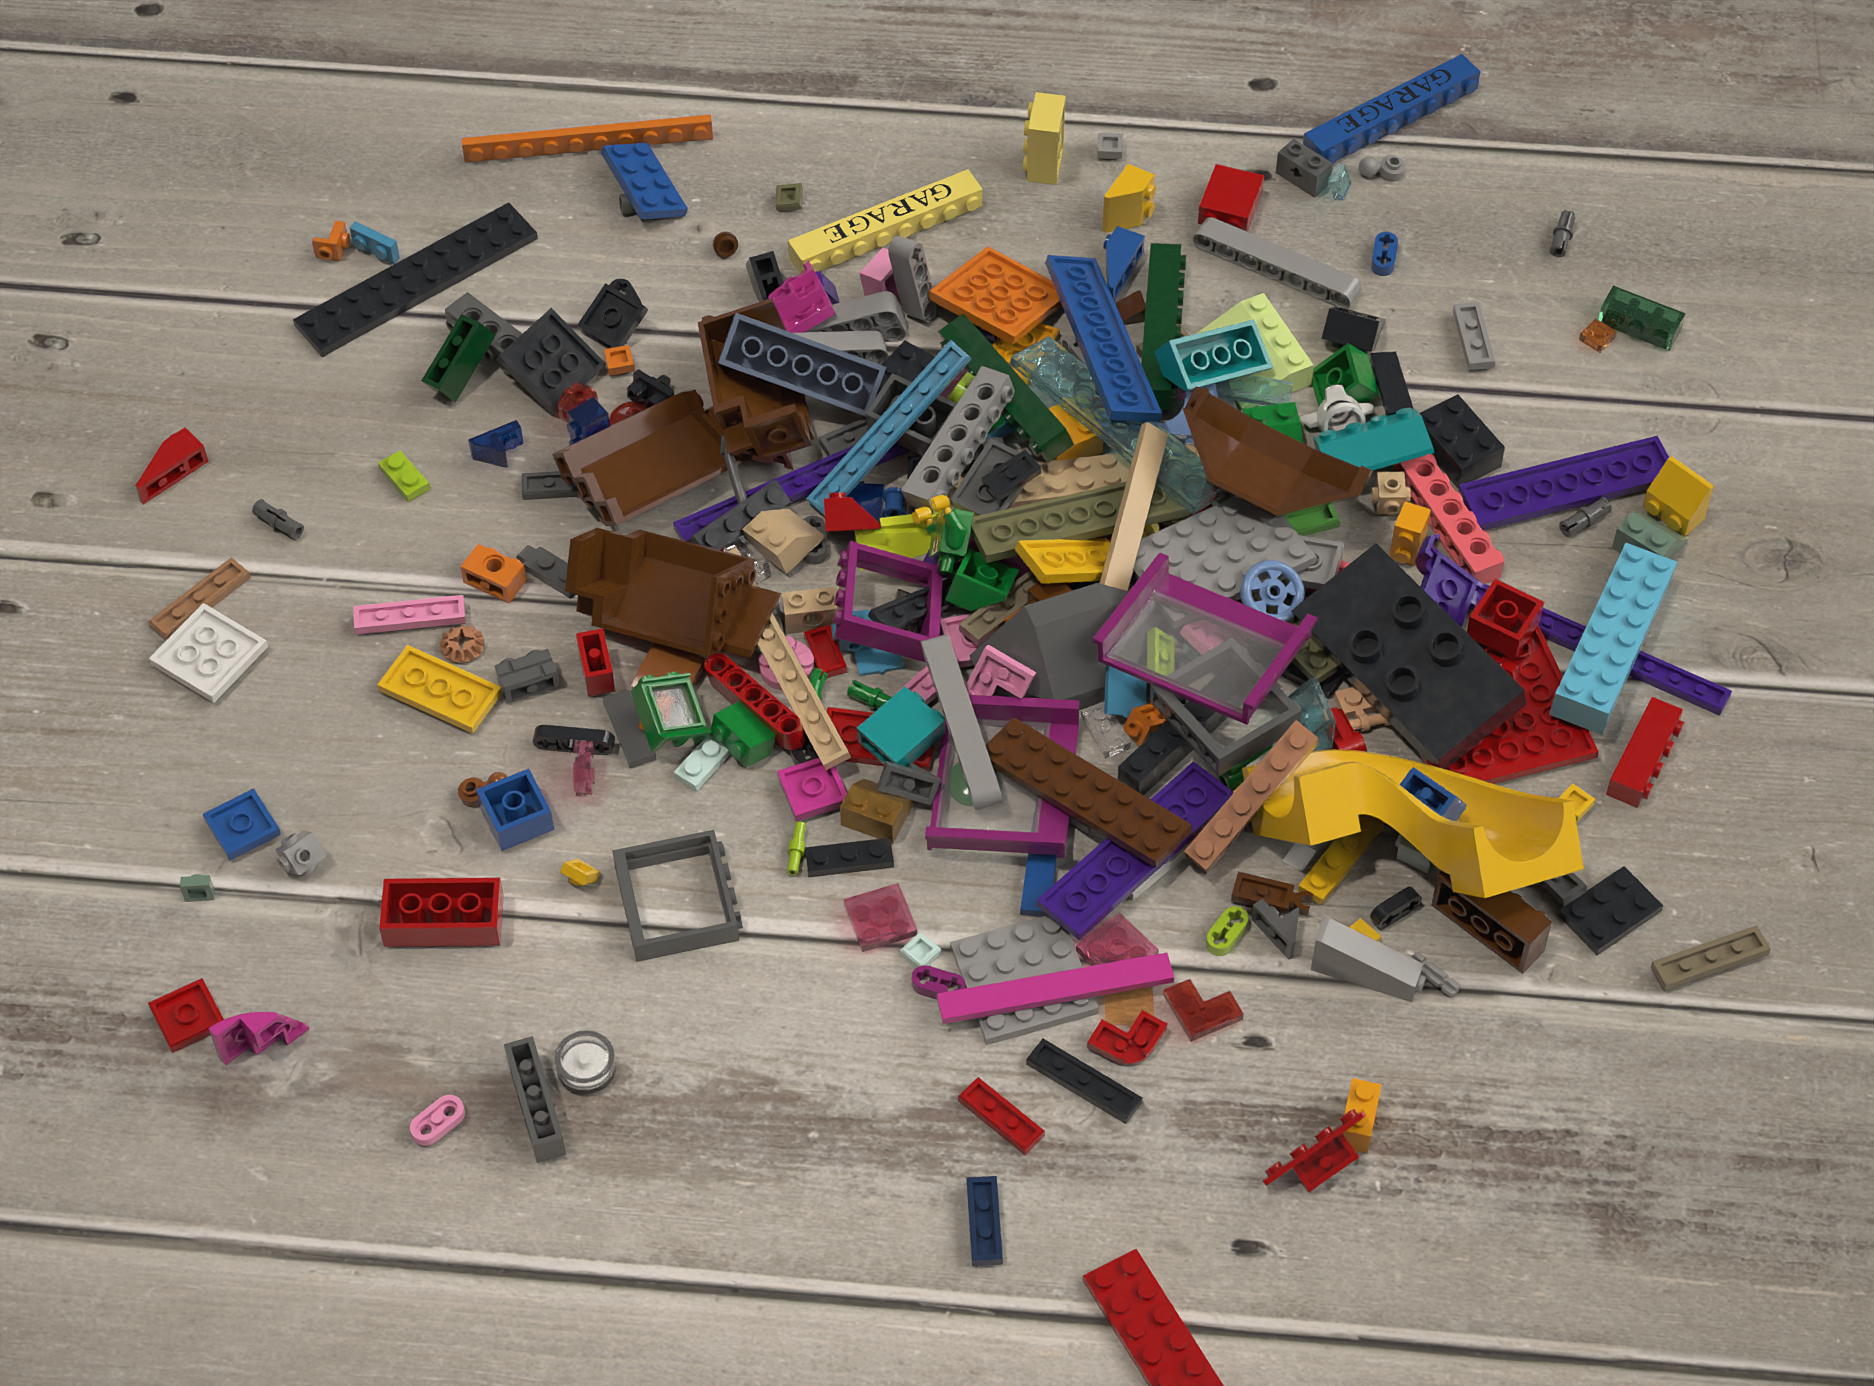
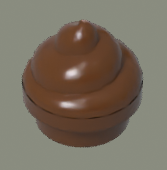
[712,232,738,257]

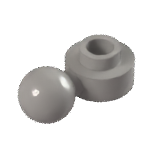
[1359,155,1405,181]

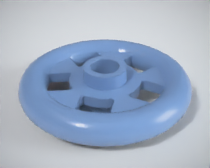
[1240,560,1305,622]

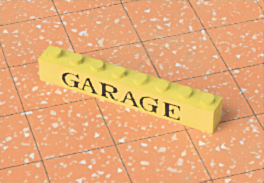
[788,169,983,273]

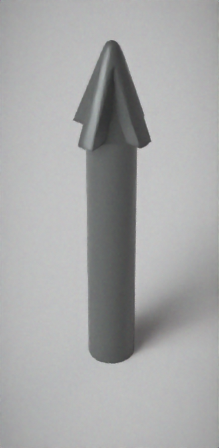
[720,436,747,504]

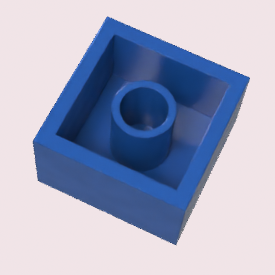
[476,768,554,851]

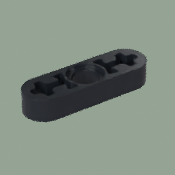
[532,725,615,755]

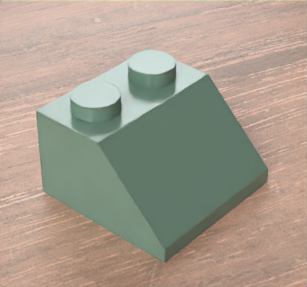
[1612,512,1688,560]

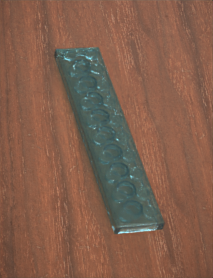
[1010,336,1228,514]

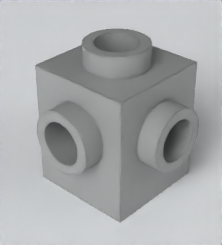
[275,830,327,876]

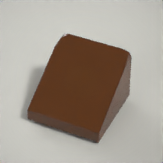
[1116,290,1146,324]

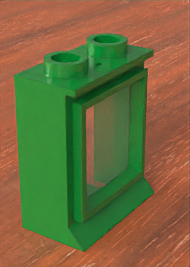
[630,672,713,752]

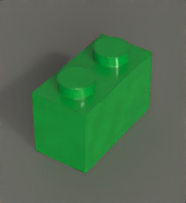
[710,701,776,768]

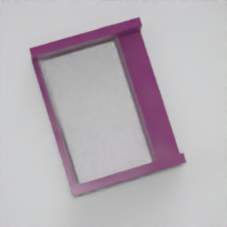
[1093,552,1318,725]
[925,695,1079,858]

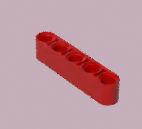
[705,653,806,750]

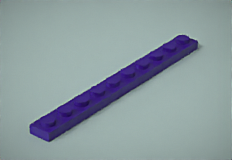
[673,443,911,543]

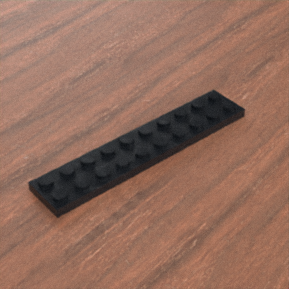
[293,202,538,357]

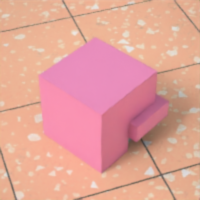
[859,248,902,306]

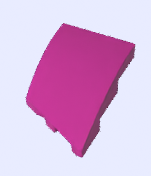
[768,261,836,333]
[209,1012,309,1066]

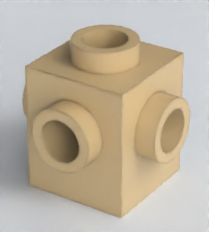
[1371,472,1411,515]

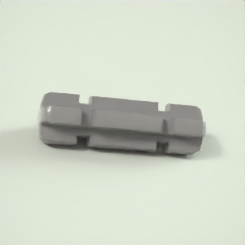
[1411,952,1461,997]

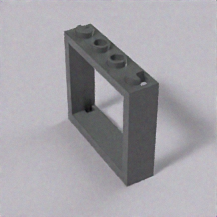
[1150,638,1302,776]
[612,830,743,962]

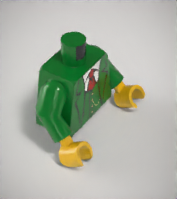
[912,495,974,575]

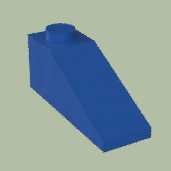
[1103,226,1145,300]

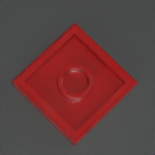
[148,978,224,1053]

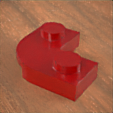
[1087,1010,1168,1065]

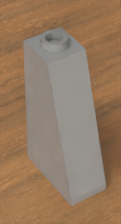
[1311,916,1426,1002]

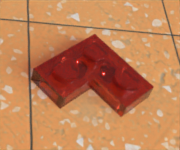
[1163,979,1244,1042]

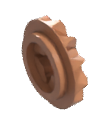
[440,624,485,663]

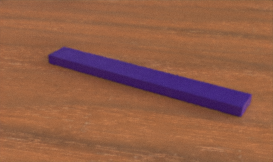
[1538,608,1732,716]

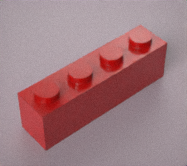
[1606,697,1685,808]

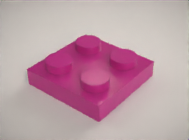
[777,758,847,822]

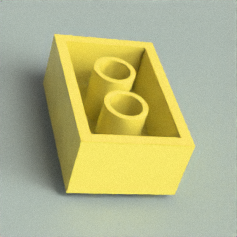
[1023,92,1066,185]

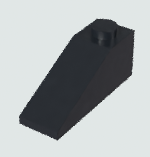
[746,251,784,302]

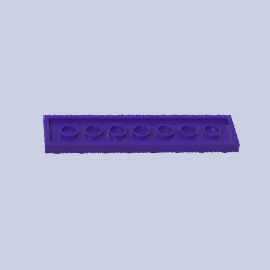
[1458,435,1669,530]
[1037,761,1234,940]

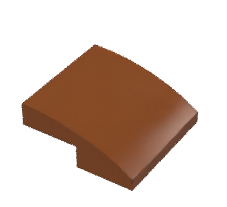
[631,643,707,706]

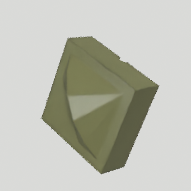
[776,183,803,211]

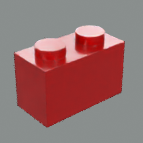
[576,628,616,697]

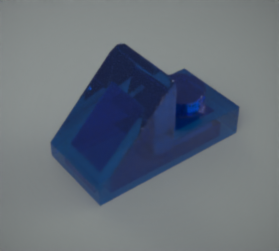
[468,420,524,468]

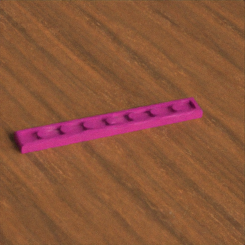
[937,952,1174,1024]

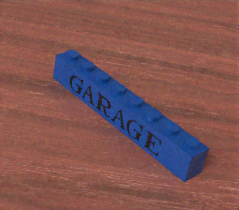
[1303,54,1481,164]

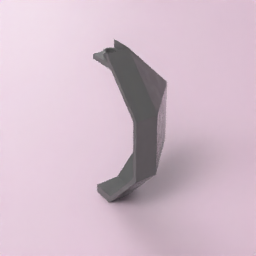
[969,583,1165,710]

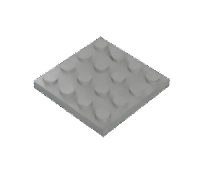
[950,915,1099,1045]

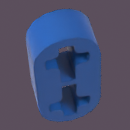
[1371,232,1398,276]

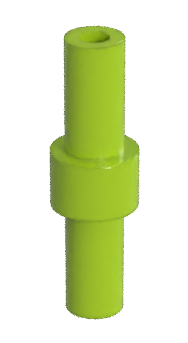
[786,821,806,876]

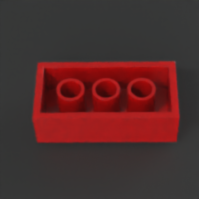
[379,877,504,947]

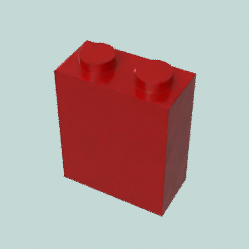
[1198,164,1264,232]

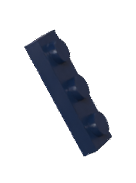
[966,1176,1003,1266]

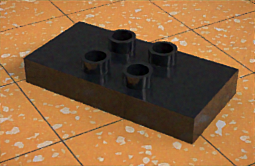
[1291,543,1526,770]

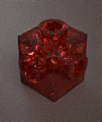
[557,381,599,430]

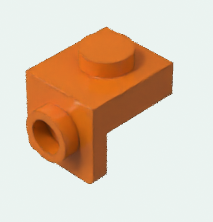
[312,220,351,261]

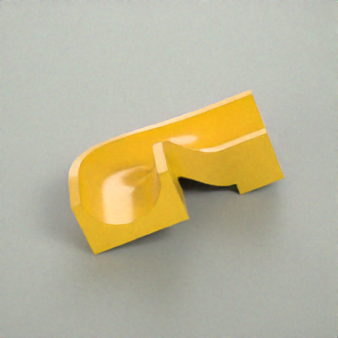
[1242,749,1584,898]

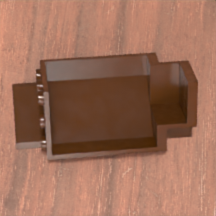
[697,298,814,470]
[565,528,781,658]

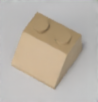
[742,509,825,574]

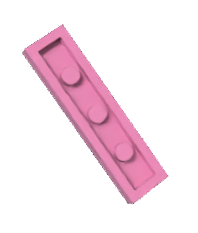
[353,595,466,634]

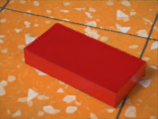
[804,625,847,678]

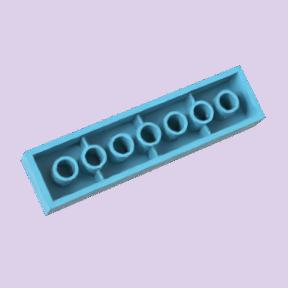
[1549,543,1677,735]

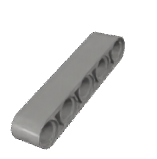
[793,331,888,365]

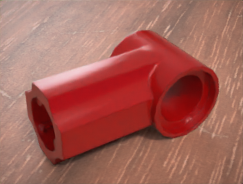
[1320,707,1367,752]

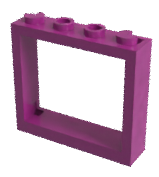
[832,541,943,662]

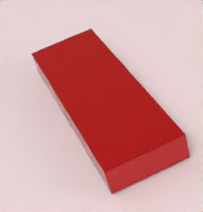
[958,1077,1045,1155]

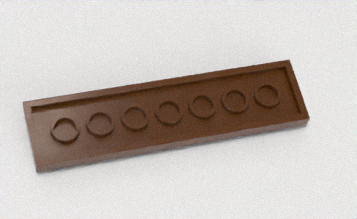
[985,717,1192,868]

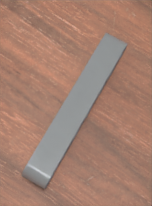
[1192,217,1362,309]
[921,634,1003,810]

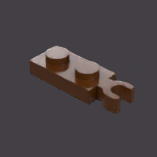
[1231,871,1313,916]

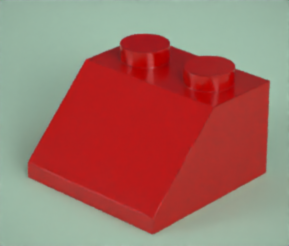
[824,492,880,532]

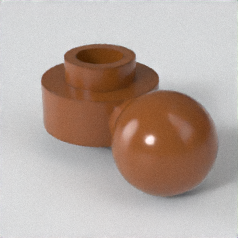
[458,772,508,808]

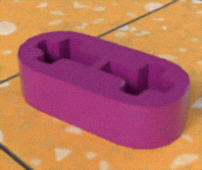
[911,965,966,1000]

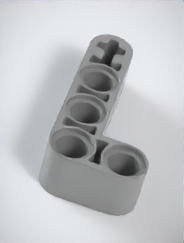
[888,236,942,322]
[804,291,906,342]

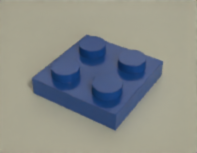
[203,788,281,861]

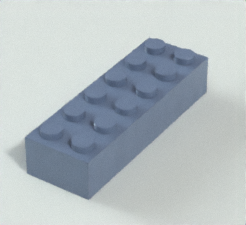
[717,313,886,416]

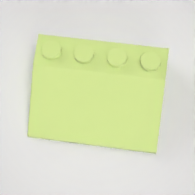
[1196,293,1314,411]

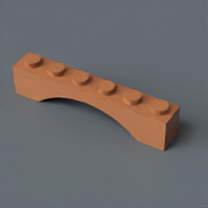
[1184,720,1319,874]

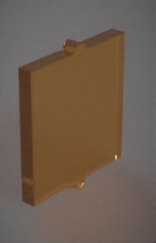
[1104,986,1154,1028]

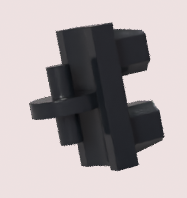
[627,369,674,408]

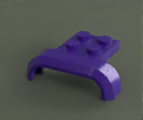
[1415,534,1490,627]

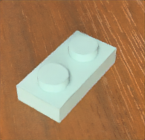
[674,735,731,792]

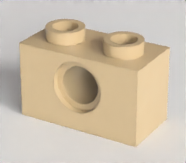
[782,586,838,634]

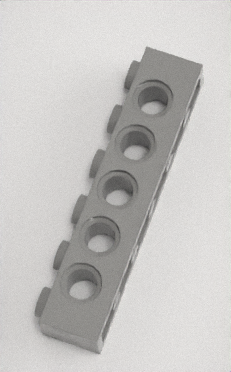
[901,366,1015,515]

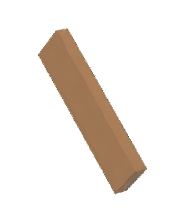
[148,557,251,641]

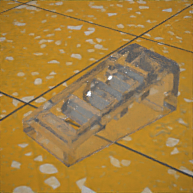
[723,535,772,584]

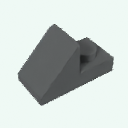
[877,761,941,806]
[1251,899,1299,960]

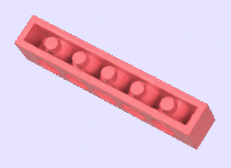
[1393,454,1504,584]

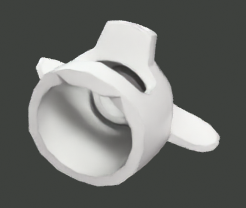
[1300,385,1374,432]

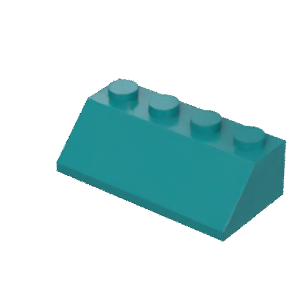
[1154,319,1273,391]
[1313,408,1434,471]

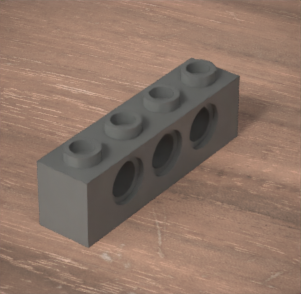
[445,292,522,375]
[504,1036,566,1163]

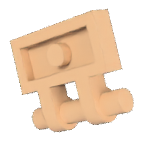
[1334,687,1391,732]

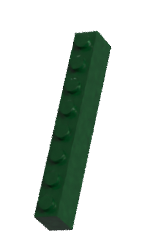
[1141,243,1186,409]
[938,314,1074,463]

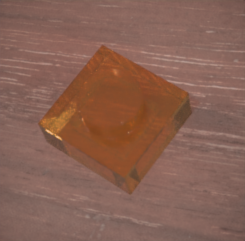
[1579,318,1617,353]

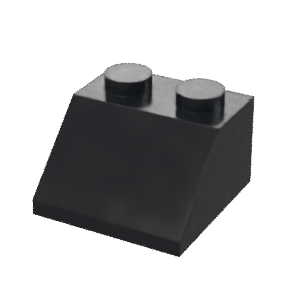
[1321,306,1386,354]

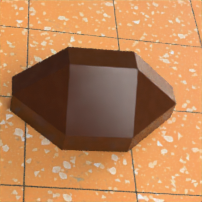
[1182,386,1372,518]

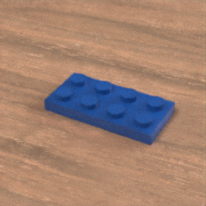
[601,143,688,219]

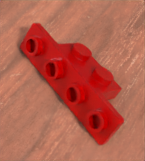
[1263,1109,1366,1192]

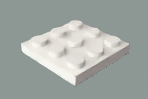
[149,603,268,703]

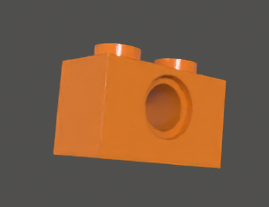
[460,544,527,603]

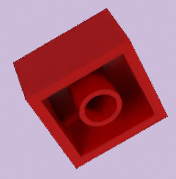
[1466,578,1545,659]

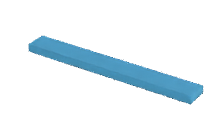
[806,340,971,516]

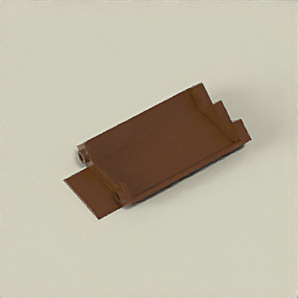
[552,389,749,526]

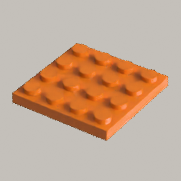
[928,246,1062,345]

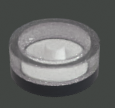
[555,1030,616,1094]

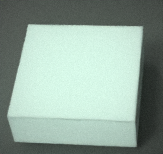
[900,932,941,968]

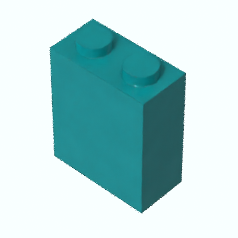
[857,686,945,767]

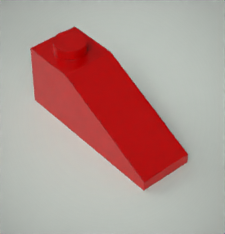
[135,427,208,505]

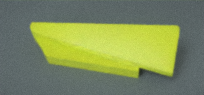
[854,508,960,571]

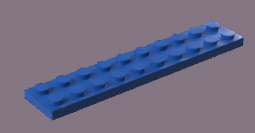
[1045,255,1162,422]

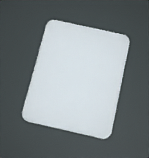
[1283,843,1316,871]

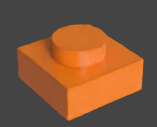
[604,345,635,376]

